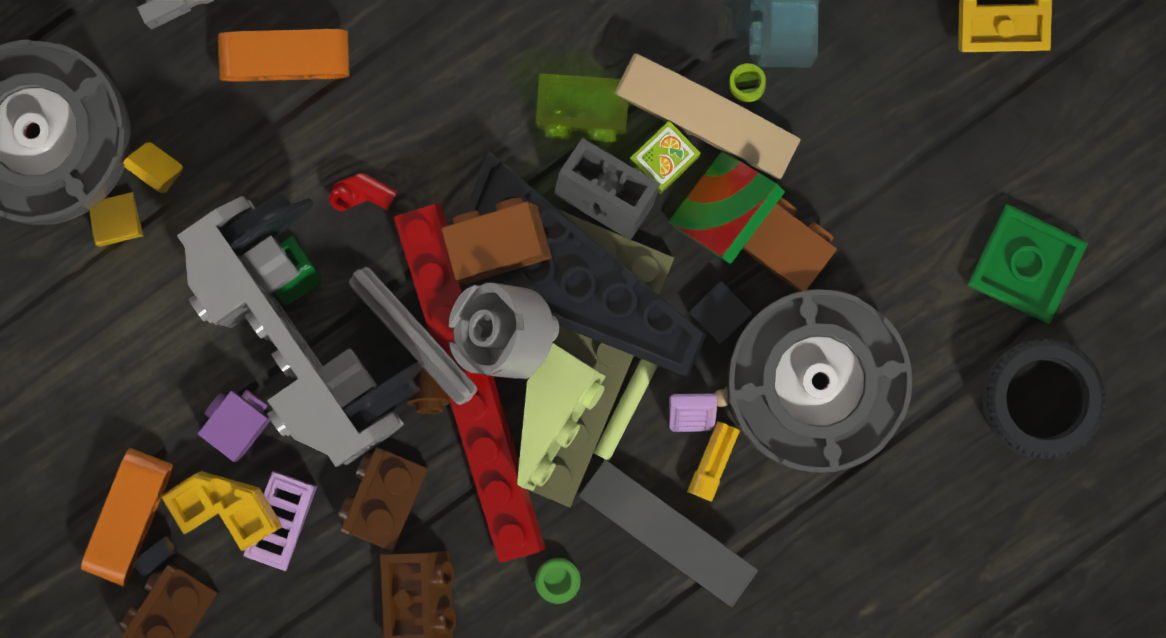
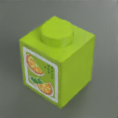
[629,121,701,194]

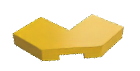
[161,471,283,551]

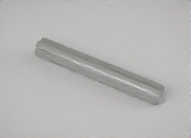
[349,267,477,405]

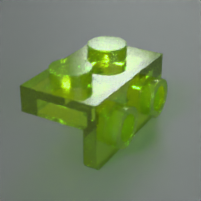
[535,73,628,142]

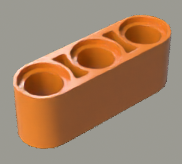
[218,29,349,81]
[81,448,173,586]

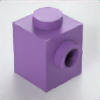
[198,389,271,462]

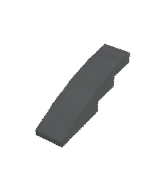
[579,460,759,607]

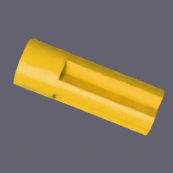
[687,421,740,502]

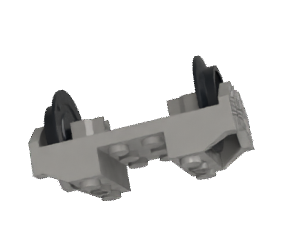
[177,194,425,467]

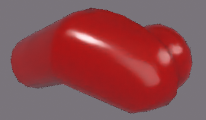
[329,173,398,211]

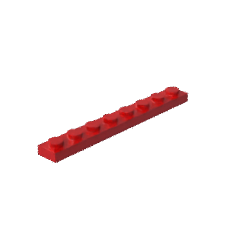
[394,203,546,563]

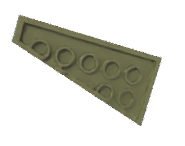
[529,210,674,507]

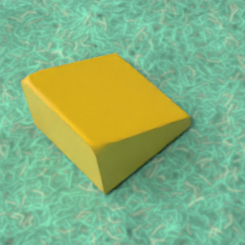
[123,142,183,193]
[90,192,143,247]

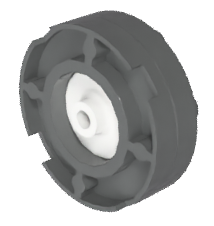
[0,40,131,225]
[727,289,912,473]

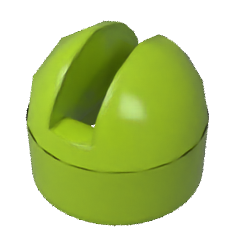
[730,63,766,103]

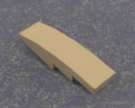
[614,54,801,179]

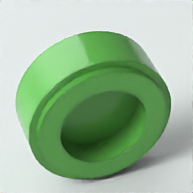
[535,558,581,604]

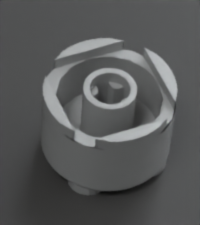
[448,283,559,379]

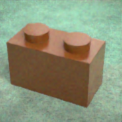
[742,197,837,292]
[441,198,552,284]

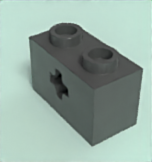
[554,138,660,240]

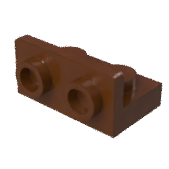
[337,447,429,552]
[380,551,456,638]
[119,563,219,638]

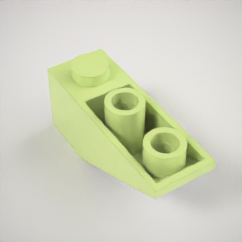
[517,343,606,491]

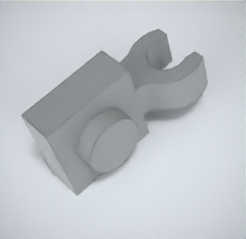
[137,0,214,30]

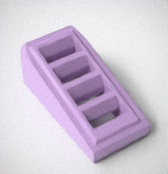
[669,394,717,432]
[243,471,317,571]

